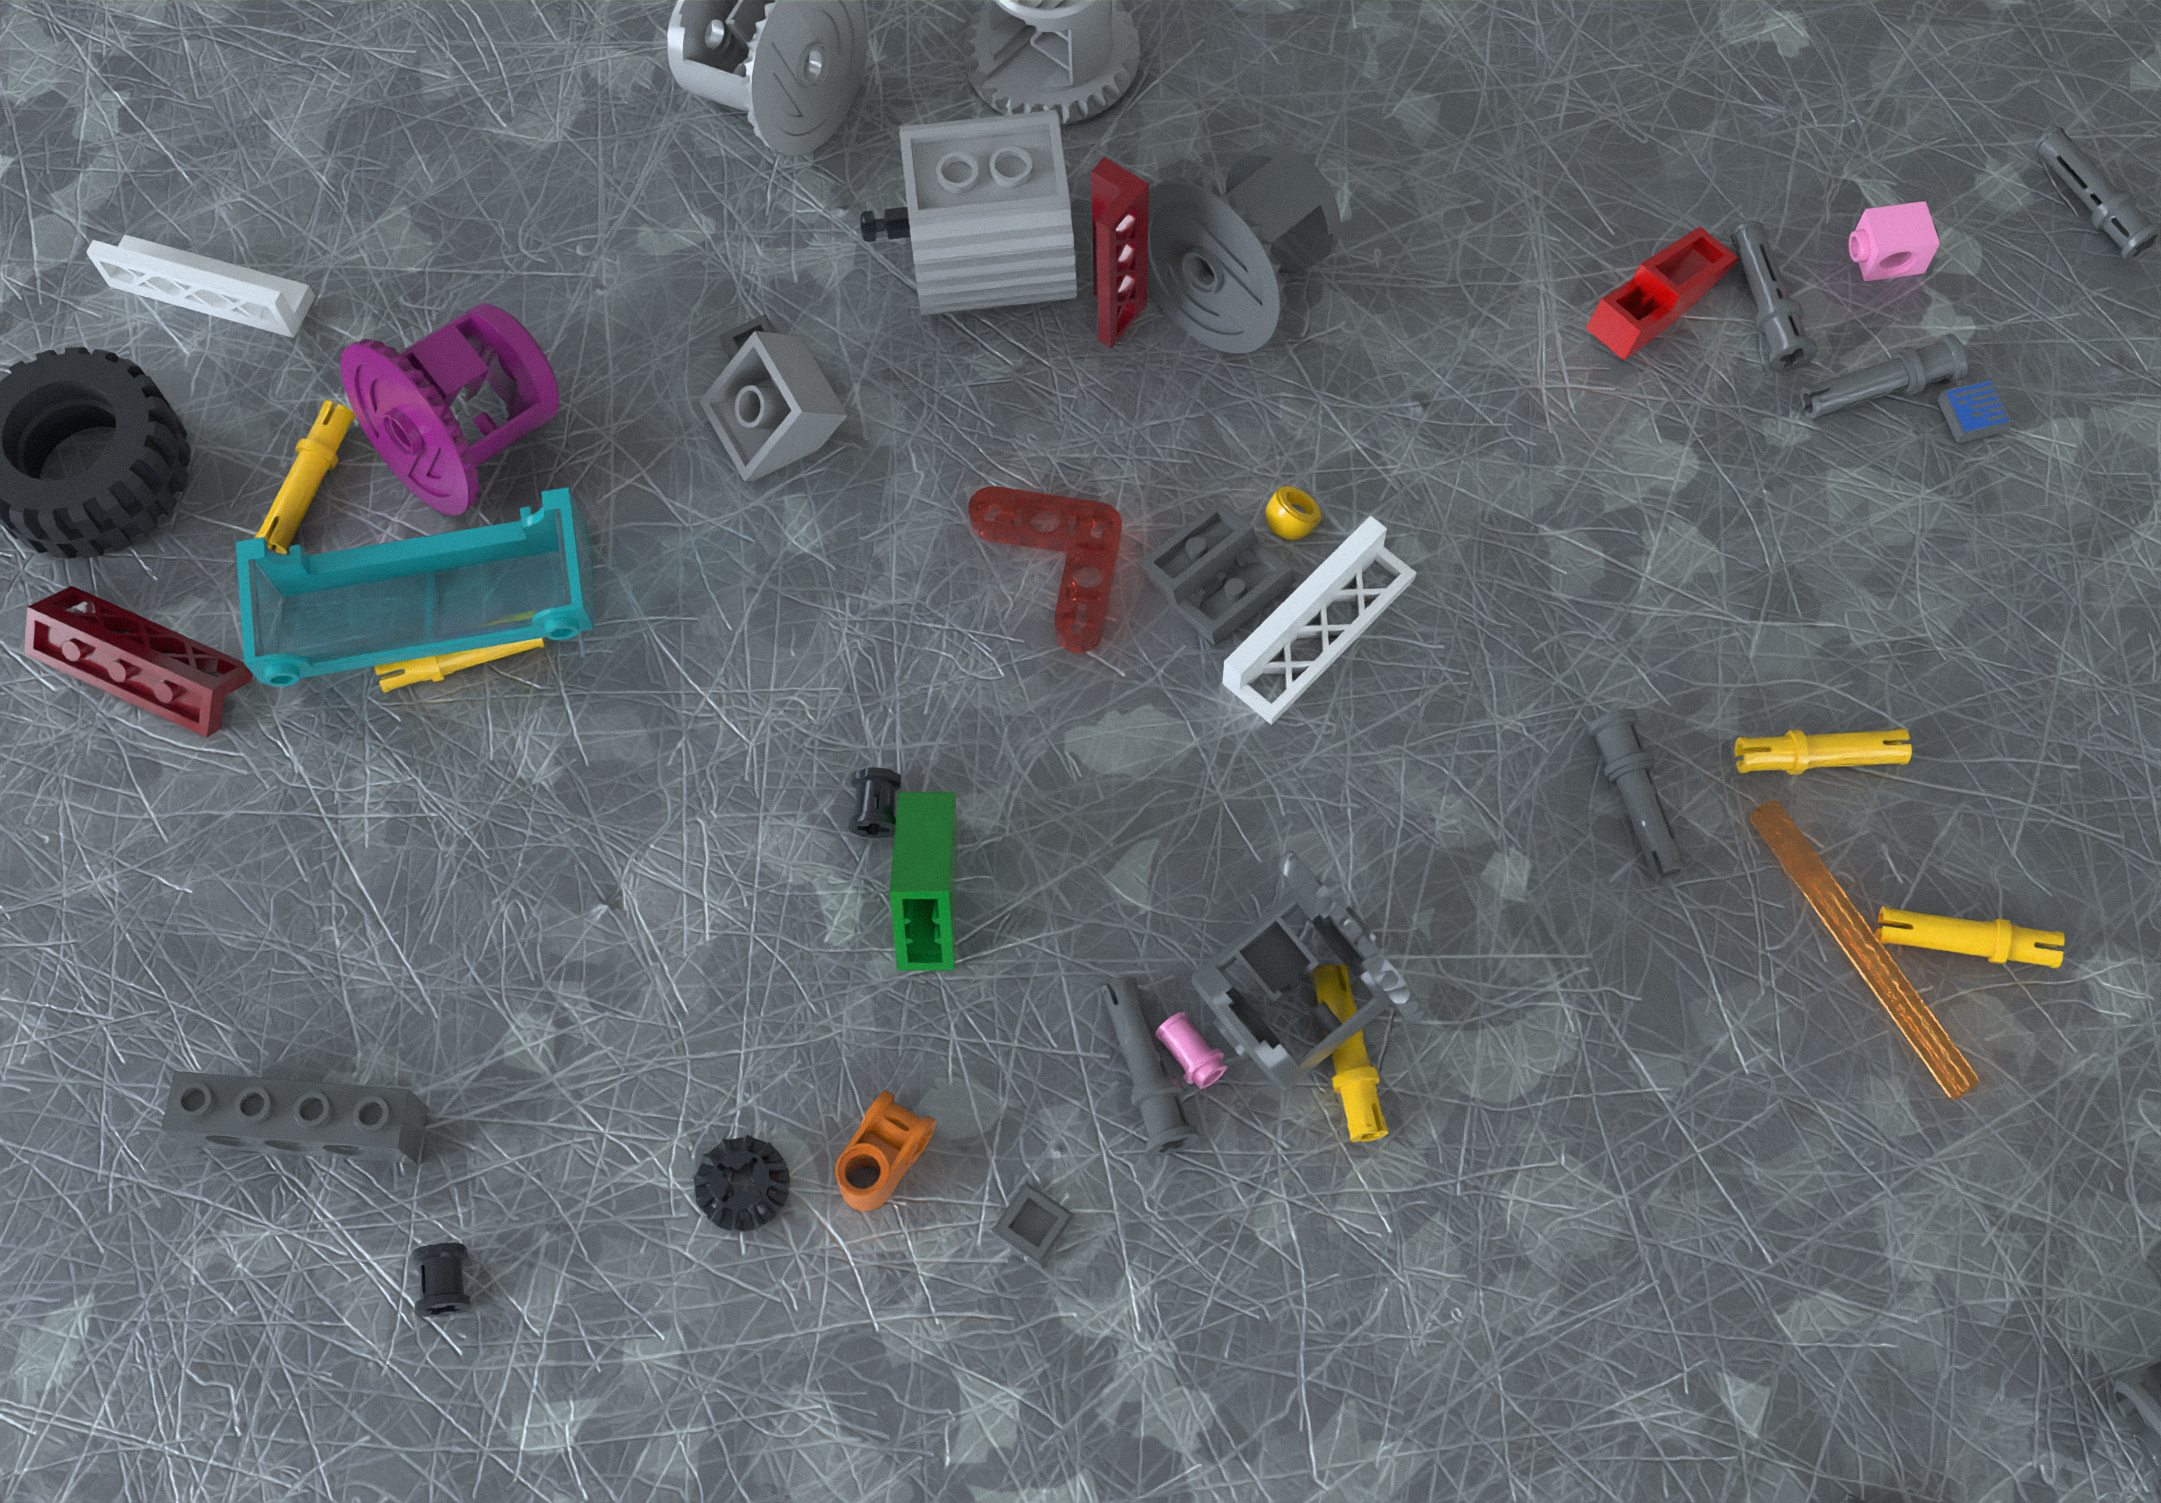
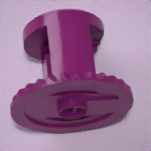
[340,303,559,516]

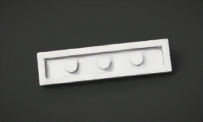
[86,234,315,338]
[1222,516,1417,725]

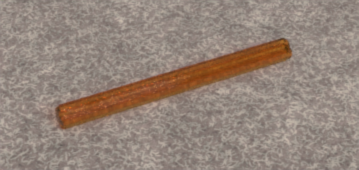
[1750,800,1979,1099]

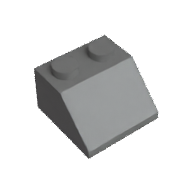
[699,331,848,482]

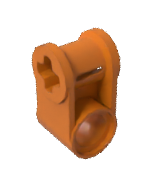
[835,1090,937,1211]

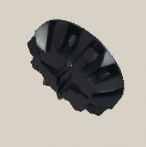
[693,1135,790,1232]

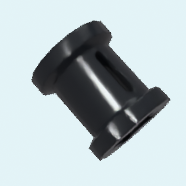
[848,767,902,838]
[412,1243,471,1317]

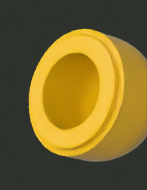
[1265,486,1322,540]

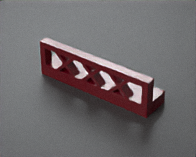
[1091,157,1149,348]
[24,586,253,737]

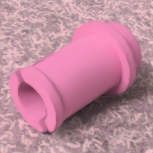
[1155,1012,1227,1089]

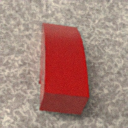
[1586,226,1739,360]

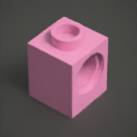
[1849,201,1940,282]

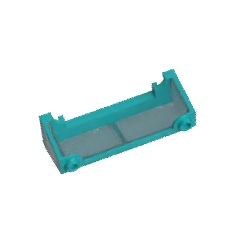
[236,487,594,687]

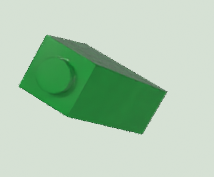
[890,792,958,971]

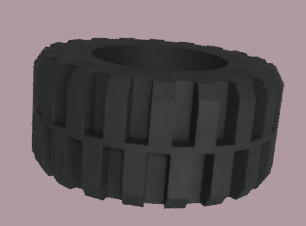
[0,347,191,559]

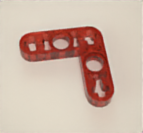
[968,486,1122,653]

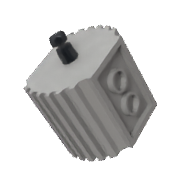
[860,110,1077,315]

